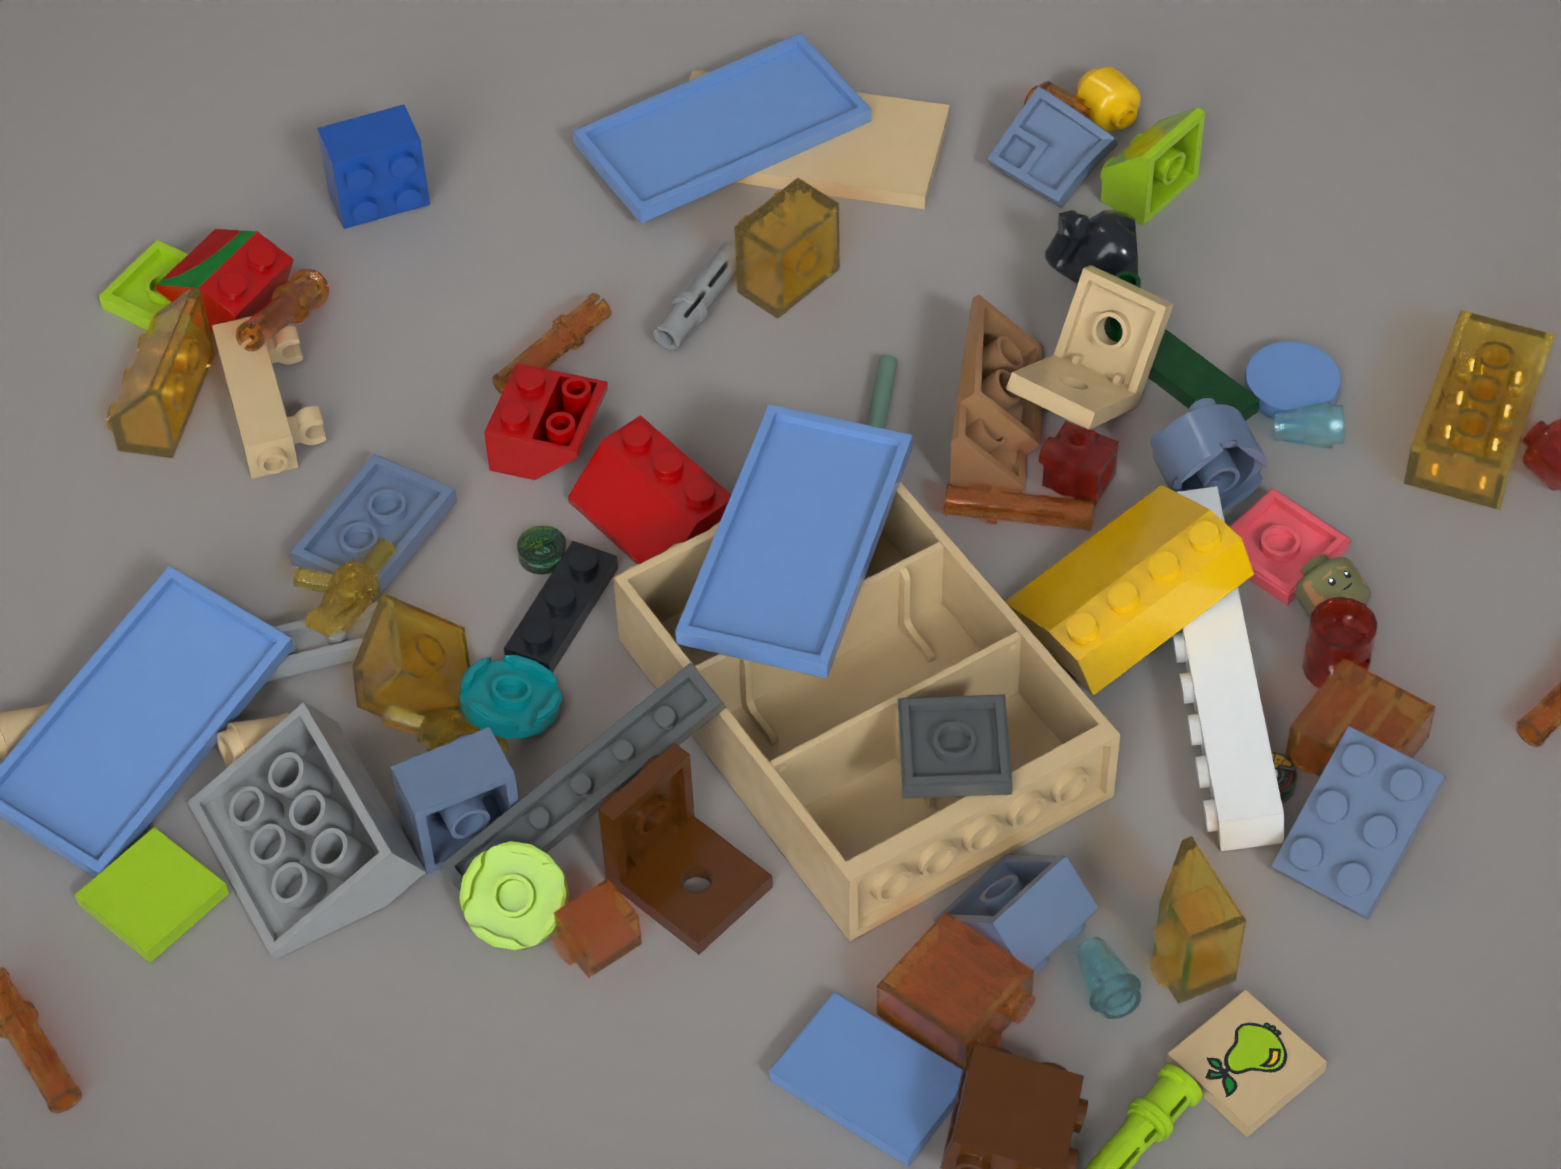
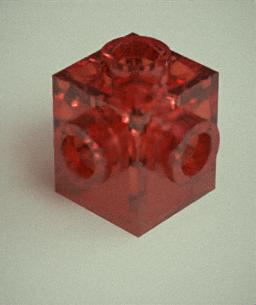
[1039,421,1119,506]

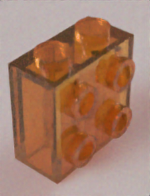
[1285,658,1436,776]
[877,911,1035,1069]

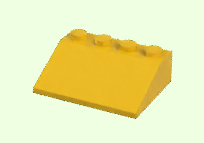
[1005,485,1254,696]

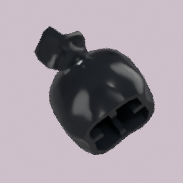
[1045,210,1138,284]

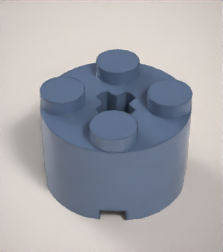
[1150,398,1267,510]

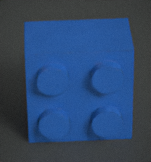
[317,104,430,229]

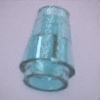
[1274,401,1345,449]
[1075,937,1141,1019]

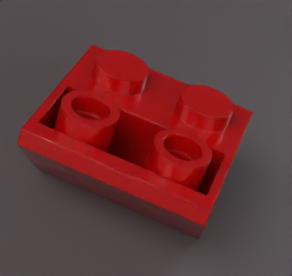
[484,363,608,480]

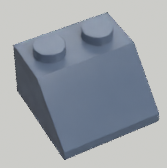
[933,855,1098,977]

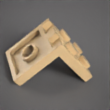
[1006,265,1174,430]

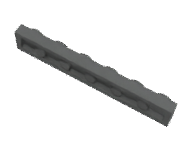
[440,662,726,891]

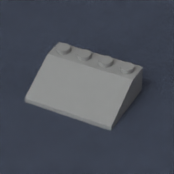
[187,702,426,959]

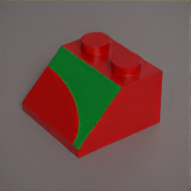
[155,229,294,334]

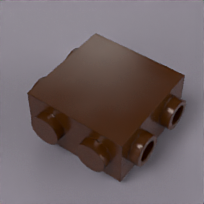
[940,1043,1088,1169]

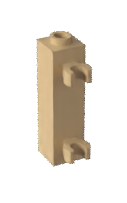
[212,315,326,479]

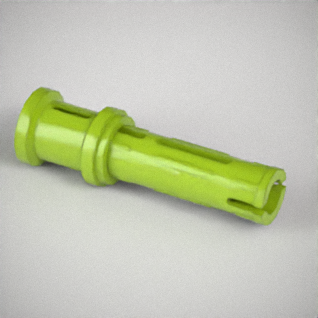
[1084,1064,1203,1169]

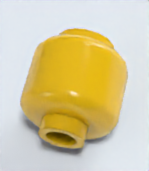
[1075,66,1141,133]

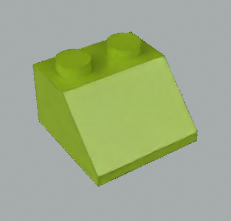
[1100,107,1206,226]

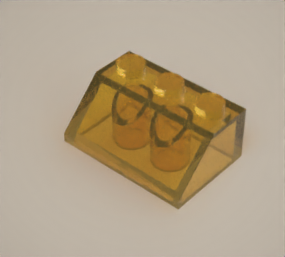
[107,288,215,458]

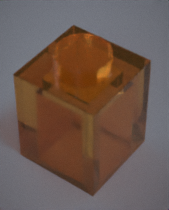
[553,879,642,978]

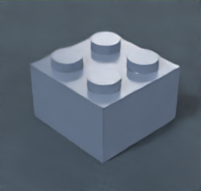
[390,727,519,875]

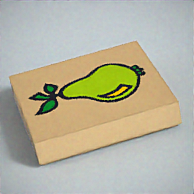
[1166,989,1327,1137]

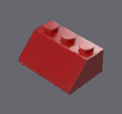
[568,415,731,564]

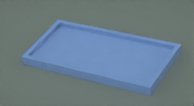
[573,33,871,224]
[675,404,913,678]
[0,566,294,878]

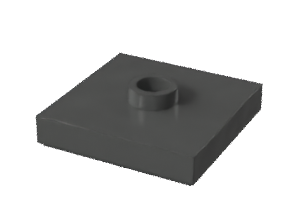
[898,694,1012,798]

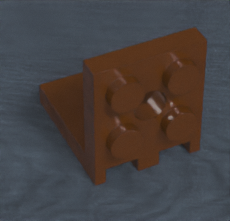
[598,743,773,955]

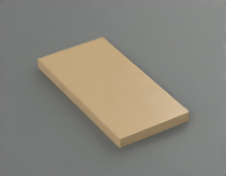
[689,70,950,209]

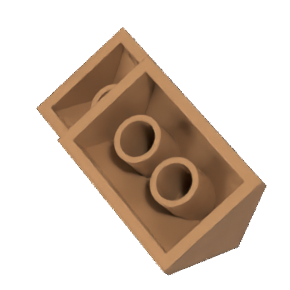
[949,294,1043,493]

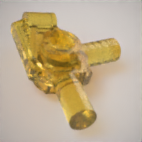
[293,539,396,637]
[382,704,509,755]

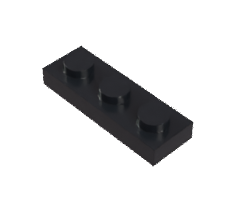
[504,541,618,673]

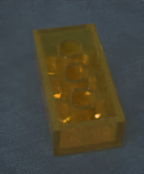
[1404,310,1555,510]

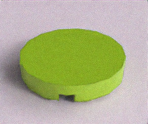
[459,841,569,951]

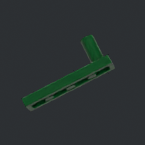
[1104,271,1260,421]

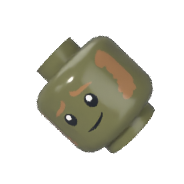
[1295,554,1371,632]

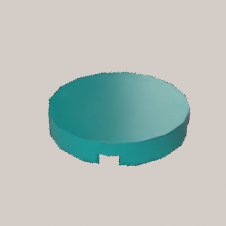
[458,655,562,739]

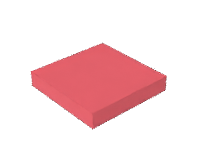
[1229,488,1351,606]

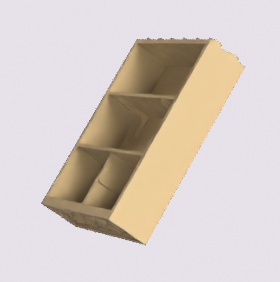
[613,482,1120,942]

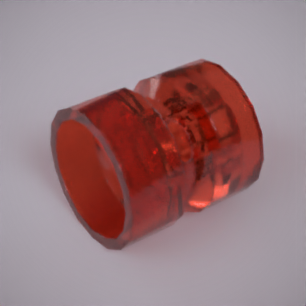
[1302,597,1378,694]

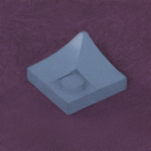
[987,86,1118,208]

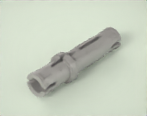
[653,241,747,350]

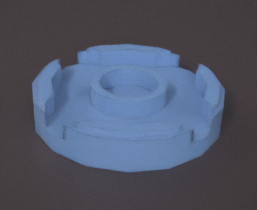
[1244,342,1341,422]

